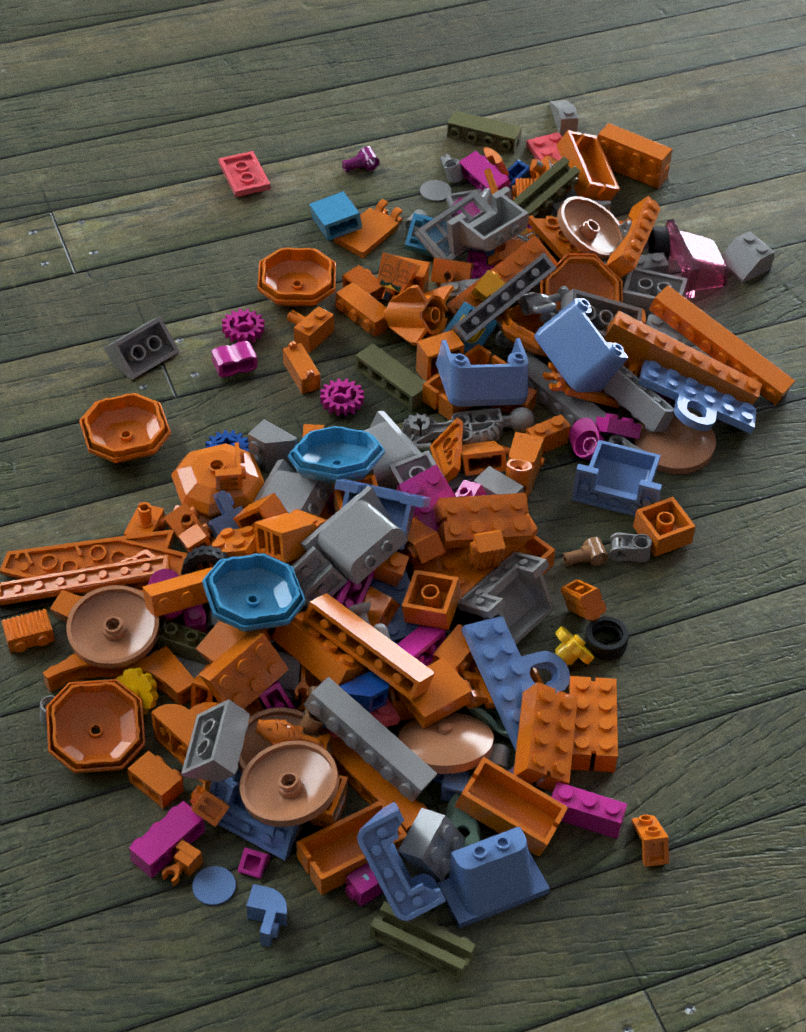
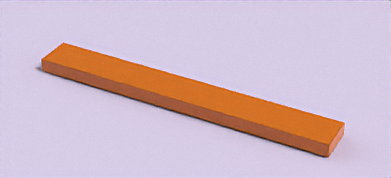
[0,554,171,606]

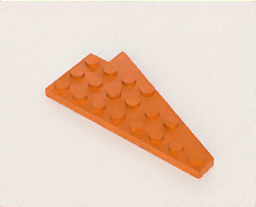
[0,530,188,595]

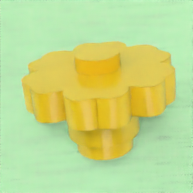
[554,626,594,666]
[116,668,158,715]

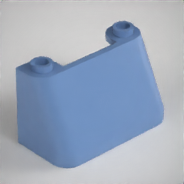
[534,298,628,392]
[357,802,446,921]

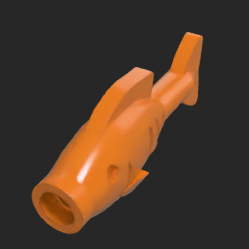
[255,719,330,750]

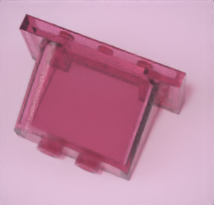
[666,219,728,299]

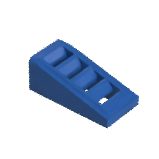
[507,160,531,189]

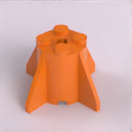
[383,285,454,345]

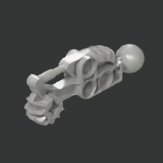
[402,407,535,452]

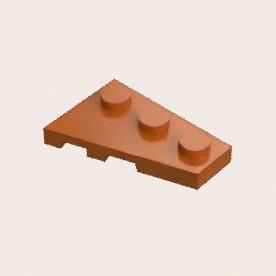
[430,418,463,483]

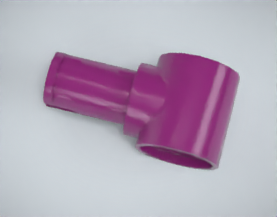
[342,146,380,172]

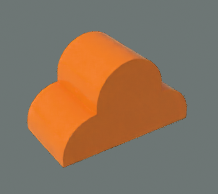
[151,702,219,789]

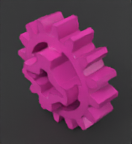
[222,308,265,343]
[320,378,364,416]

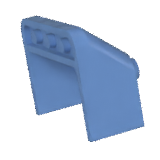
[436,338,528,407]

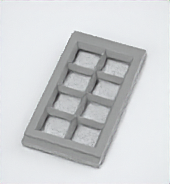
[414,190,492,260]

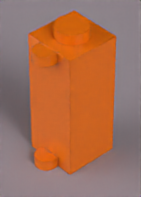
[283,341,320,394]

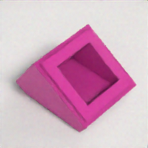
[237,848,271,879]

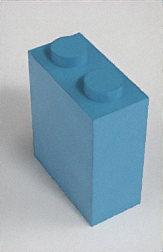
[309,191,363,241]

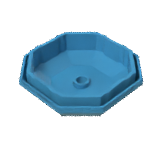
[288,426,385,484]
[202,553,306,632]

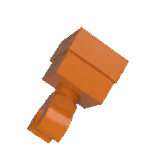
[162,839,203,886]

